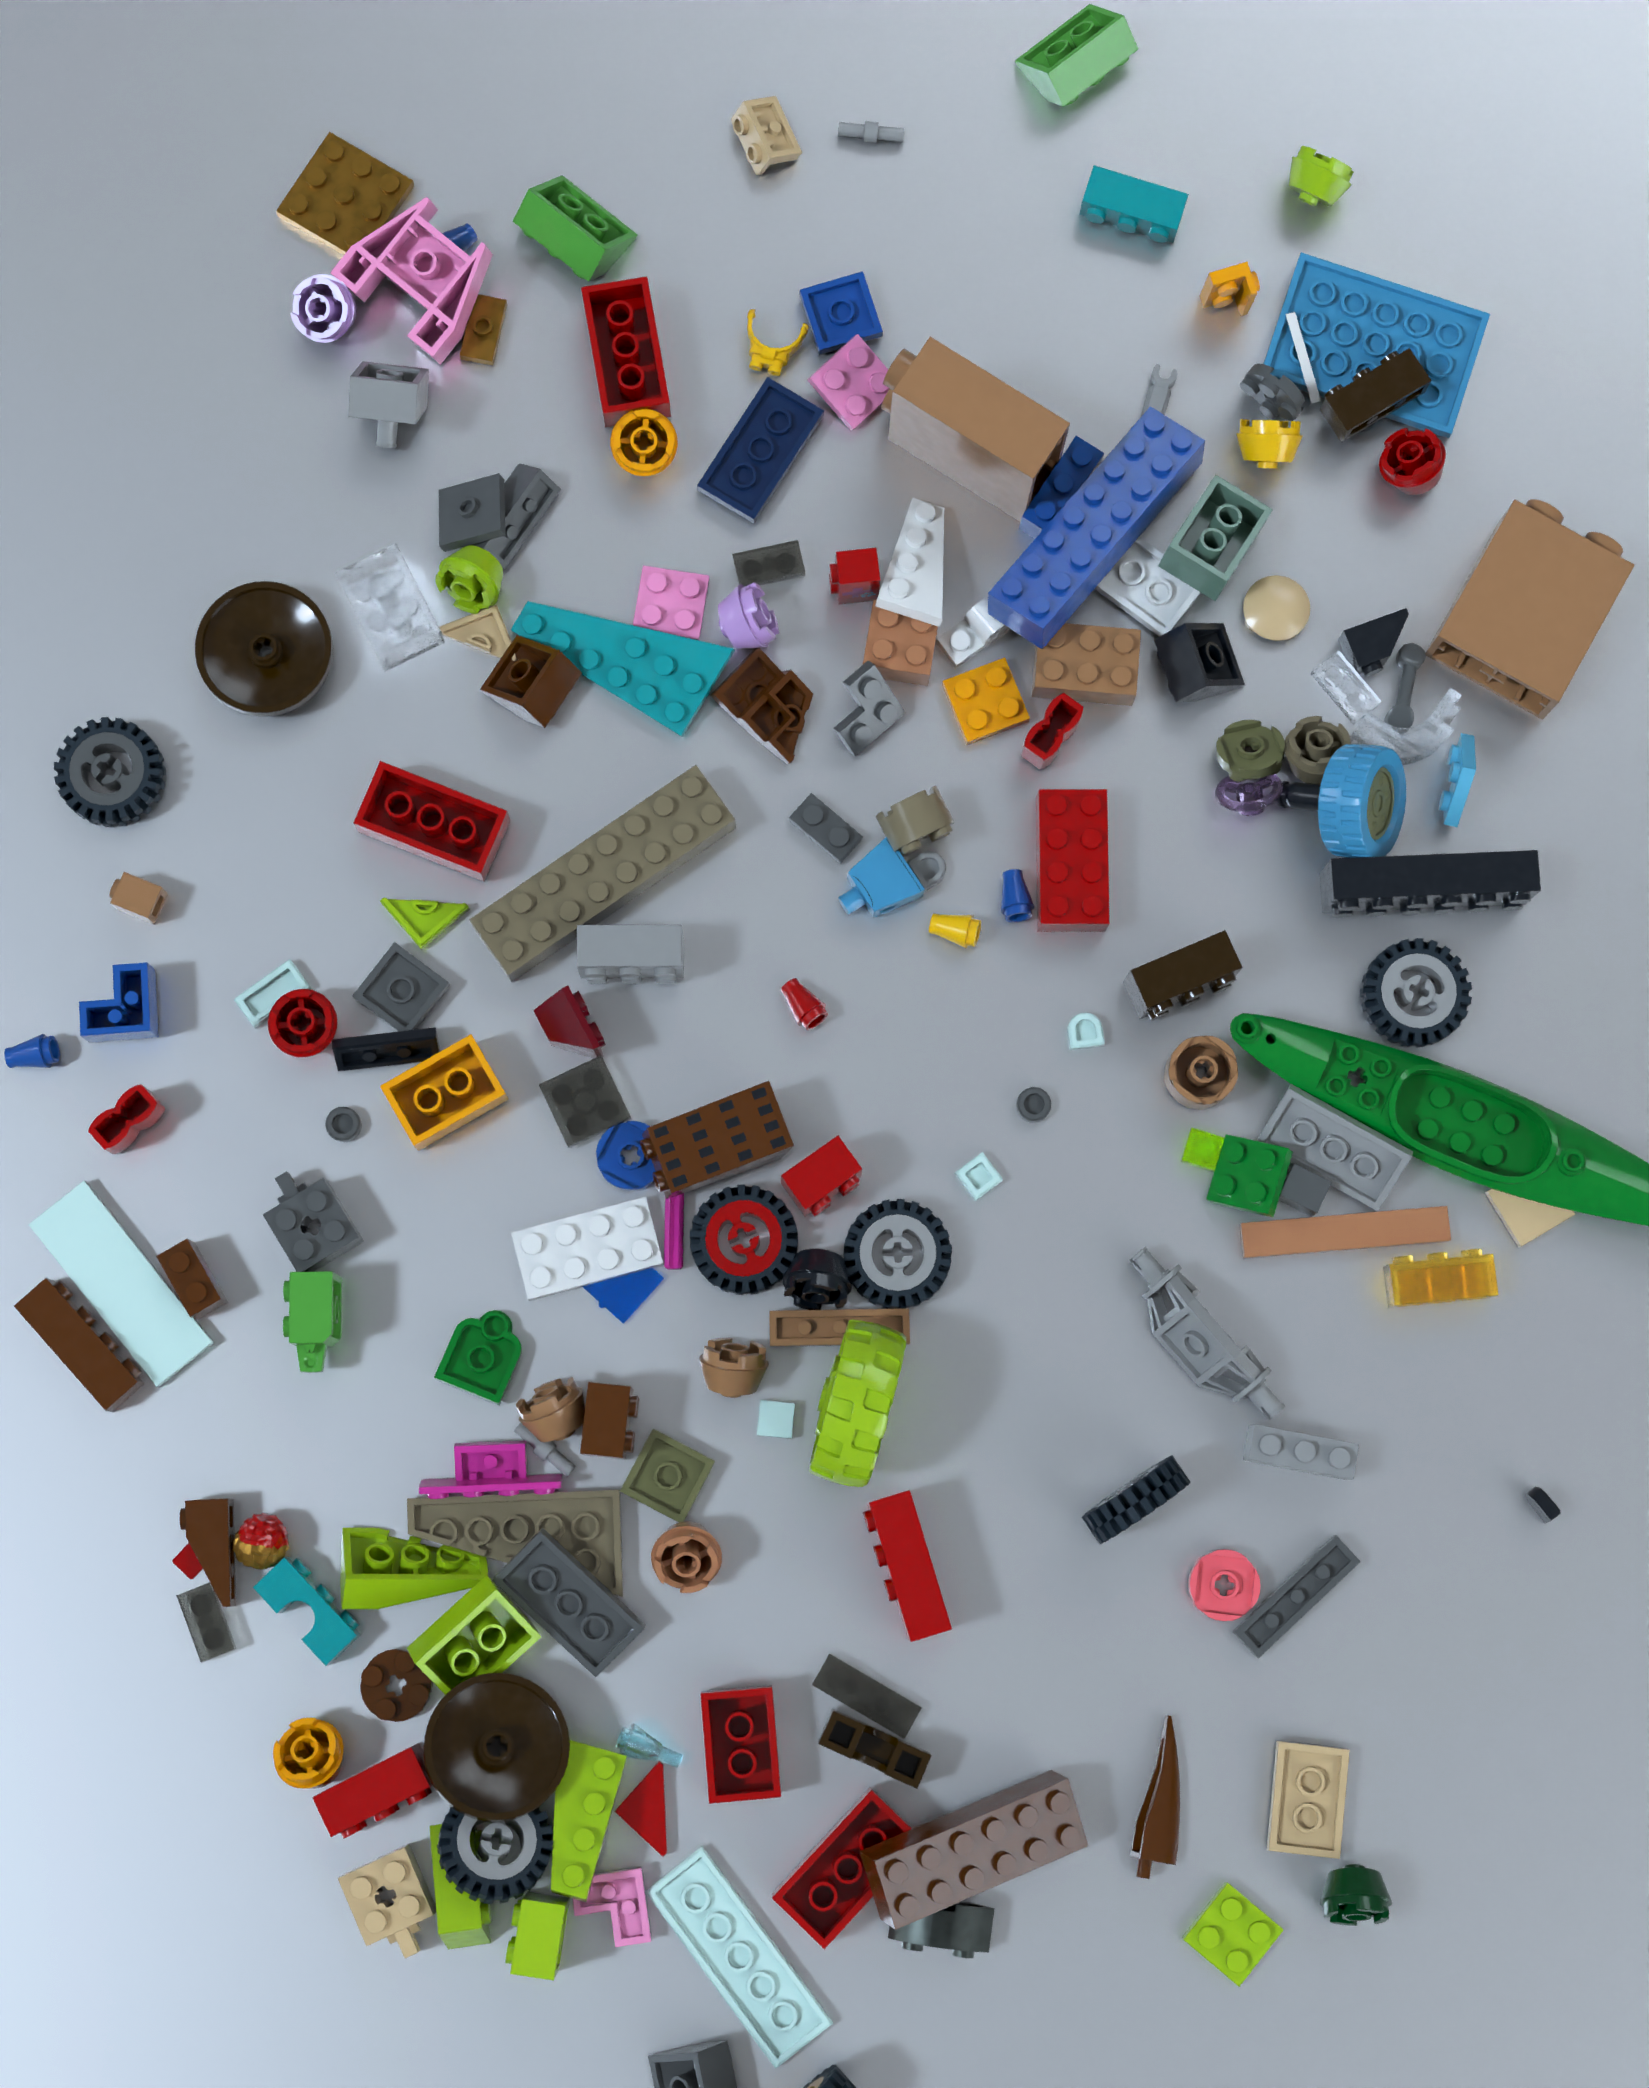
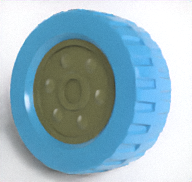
[1275,744,1406,858]

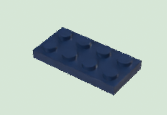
[697,377,824,524]

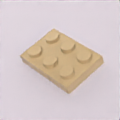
[1267,1741,1350,1859]

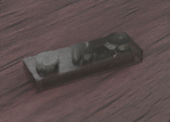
[812,1653,922,1739]

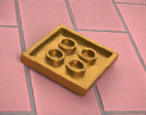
[276,131,414,255]

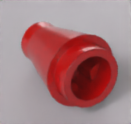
[780,978,828,1030]

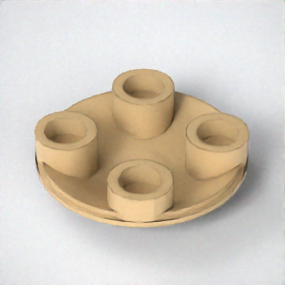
[1243,575,1310,641]

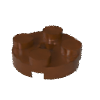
[360,1649,433,1722]

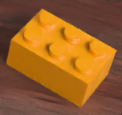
[380,1034,509,1151]

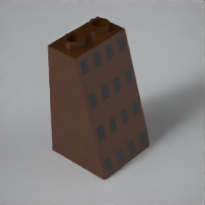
[640,1081,794,1199]

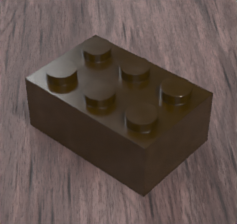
[1123,930,1243,1021]

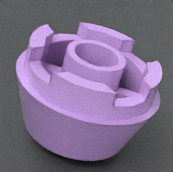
[291,274,357,343]
[718,582,779,649]

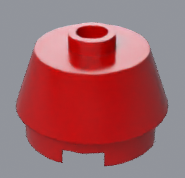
[1379,428,1446,495]
[268,989,337,1057]

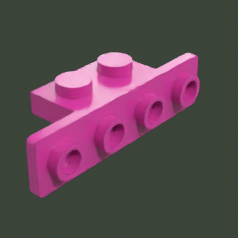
[419,1440,563,1499]

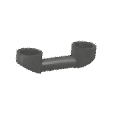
[1384,643,1426,736]

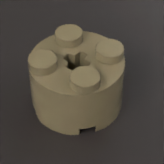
[875,786,955,857]

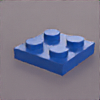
[799,271,883,355]

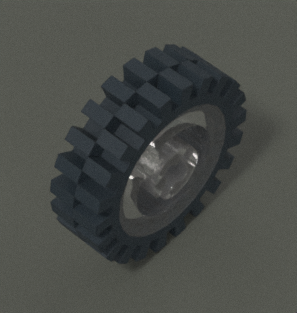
[1081,1455,1191,1544]

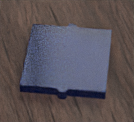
[582,1268,664,1324]

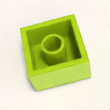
[505,1891,570,1981]

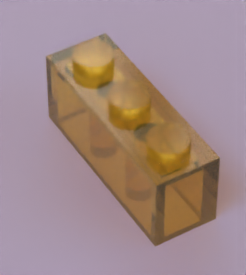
[1383,1249,1499,1308]

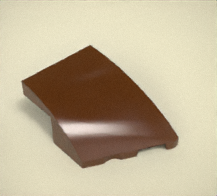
[710,648,813,764]

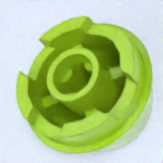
[1288,146,1354,206]
[435,545,503,614]

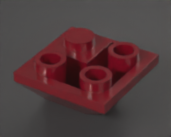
[533,985,606,1060]

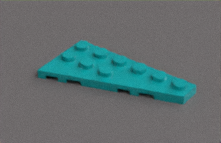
[511,601,735,737]

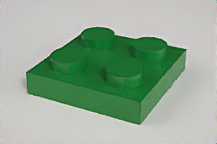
[1206,1134,1293,1217]

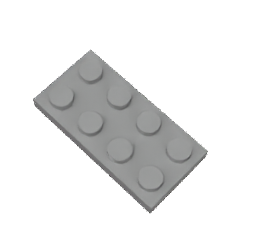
[1257,1084,1413,1211]

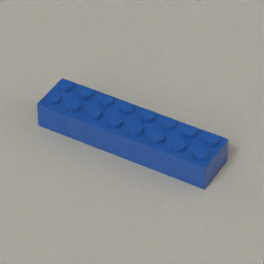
[988,406,1205,649]

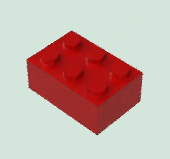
[700,1685,781,1804]
[312,1743,432,1839]

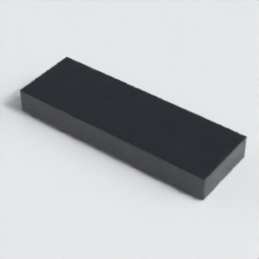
[332,1027,441,1071]

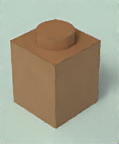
[109,872,168,925]

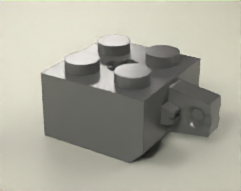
[263,1171,364,1272]

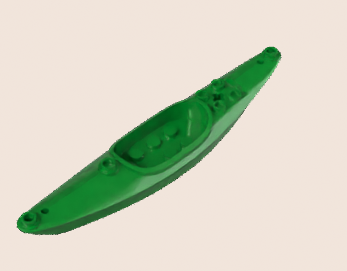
[1230,1013,1649,1226]

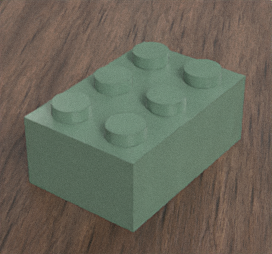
[1158,475,1273,601]

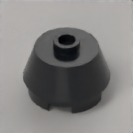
[782,1249,852,1310]

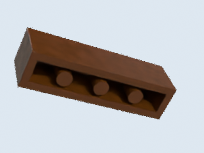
[14,1278,145,1412]

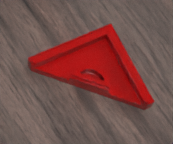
[614,1760,667,1857]

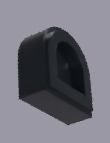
[1525,1486,1561,1523]

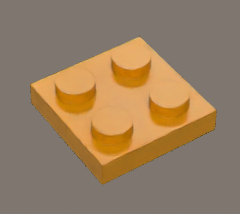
[942,657,1030,745]

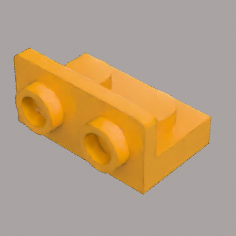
[1199,262,1260,316]

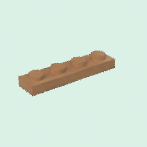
[769,1308,910,1347]

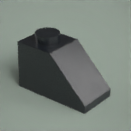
[1338,608,1409,677]

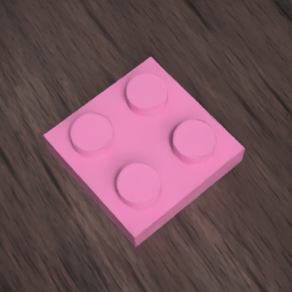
[807,334,890,431]
[633,566,710,641]

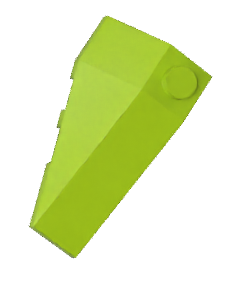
[340,1528,488,1609]

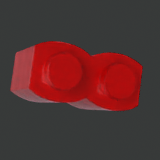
[1021,693,1083,770]
[88,1084,165,1154]

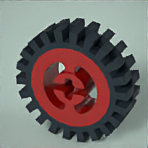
[689,1184,798,1295]

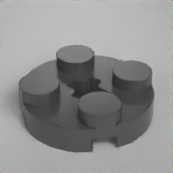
[1240,364,1305,421]

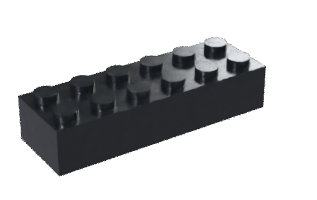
[1319,850,1541,918]

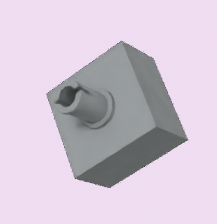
[348,361,429,448]

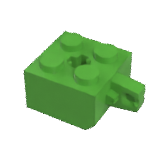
[283,1271,342,1373]

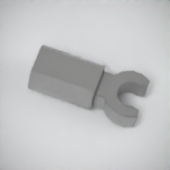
[1141,364,1178,417]

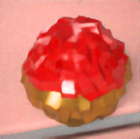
[233,1513,290,1570]

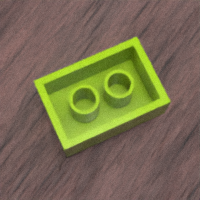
[407,1575,541,1695]

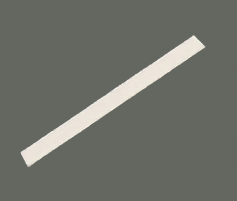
[1286,312,1321,404]

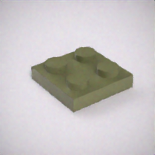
[620,1429,715,1522]

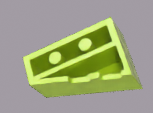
[429,1824,492,1950]

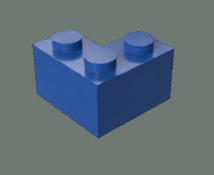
[79,962,158,1043]

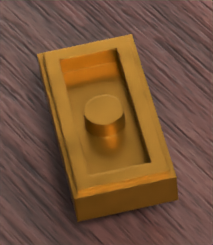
[460,294,507,366]

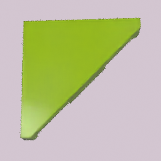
[380,898,470,950]

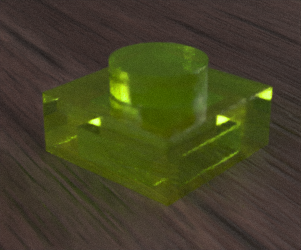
[1180,1127,1224,1172]

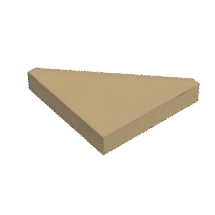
[438,605,517,661]
[1485,1189,1575,1248]

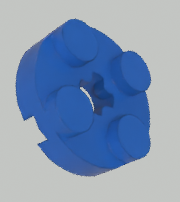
[596,1121,656,1191]

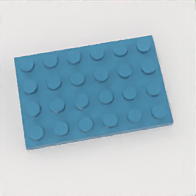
[1263,252,1490,438]

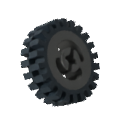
[54,717,166,827]

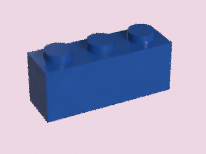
[1019,436,1104,539]

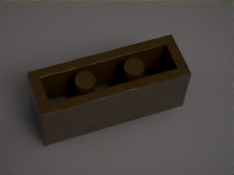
[1320,348,1432,443]

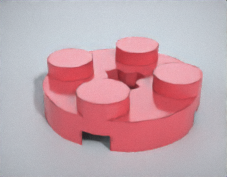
[1188,1549,1260,1621]

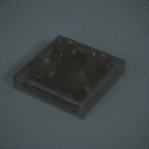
[539,1055,631,1148]

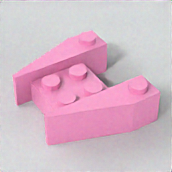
[330,197,493,365]

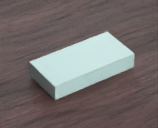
[234,959,311,1028]

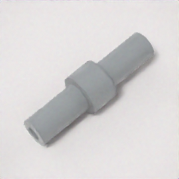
[838,121,904,143]
[514,1423,576,1477]

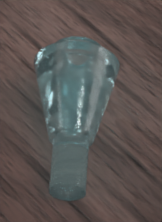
[616,1723,683,1768]

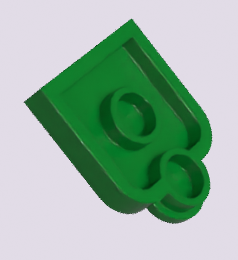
[434,1310,522,1406]

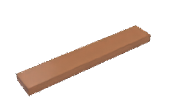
[1239,1206,1451,1259]

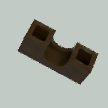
[818,1708,932,1789]

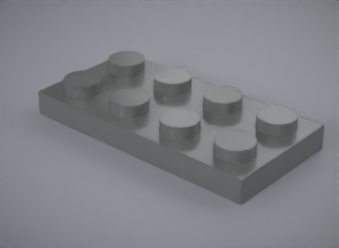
[492,1528,646,1677]

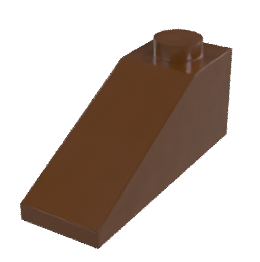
[180,1498,236,1607]

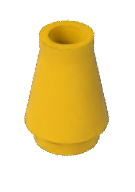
[929,913,981,948]

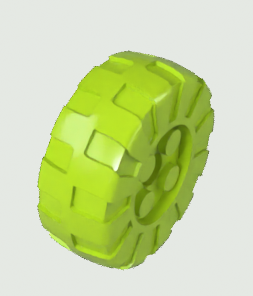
[809,1320,907,1487]

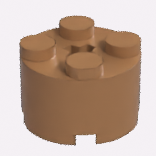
[1164,1036,1238,1110]

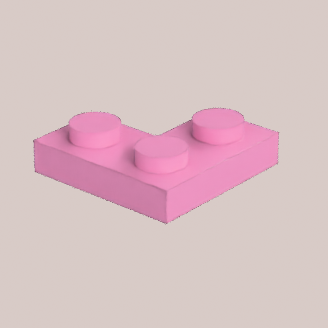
[572,1867,652,1947]

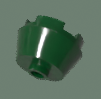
[1319,1864,1392,1926]

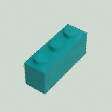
[1079,165,1189,243]

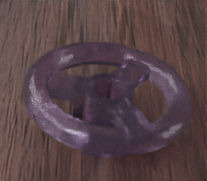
[1215,774,1283,816]

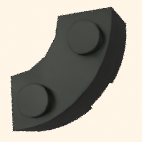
[888,1901,995,1958]

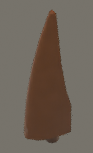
[1130,1715,1180,1879]

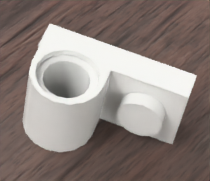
[936,597,1010,668]

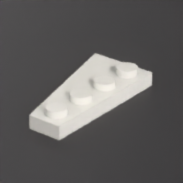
[875,498,944,627]

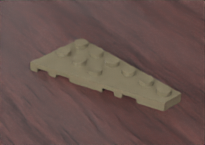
[407,1490,623,1597]

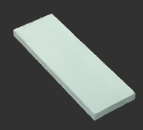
[28,1181,214,1387]
[645,1846,833,2069]

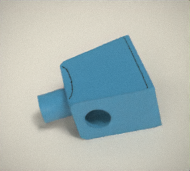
[838,837,925,918]

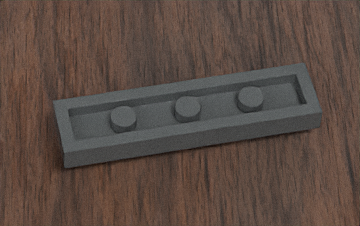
[1232,1535,1361,1658]

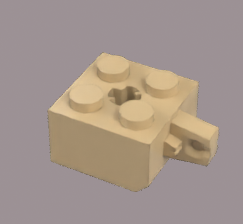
[338,1844,436,1958]

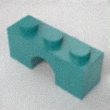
[253,1557,362,1666]

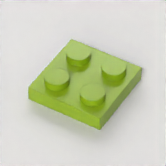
[1182,1882,1284,1987]

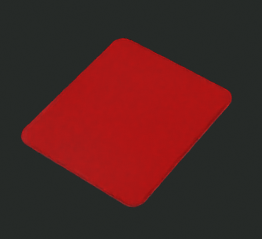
[172,1543,203,1579]

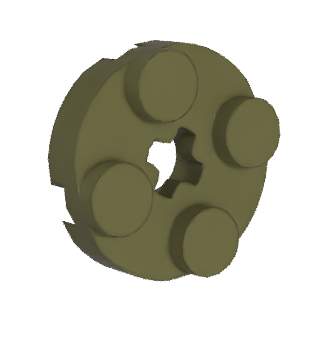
[1216,720,1285,782]

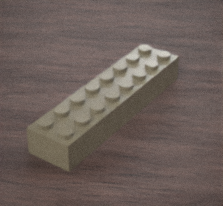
[469,765,736,982]

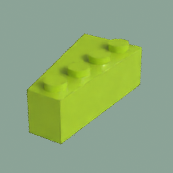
[551,1740,627,1902]

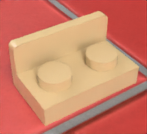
[731,96,802,175]

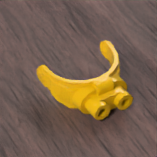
[747,309,809,376]

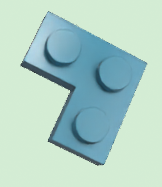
[1439,733,1476,827]

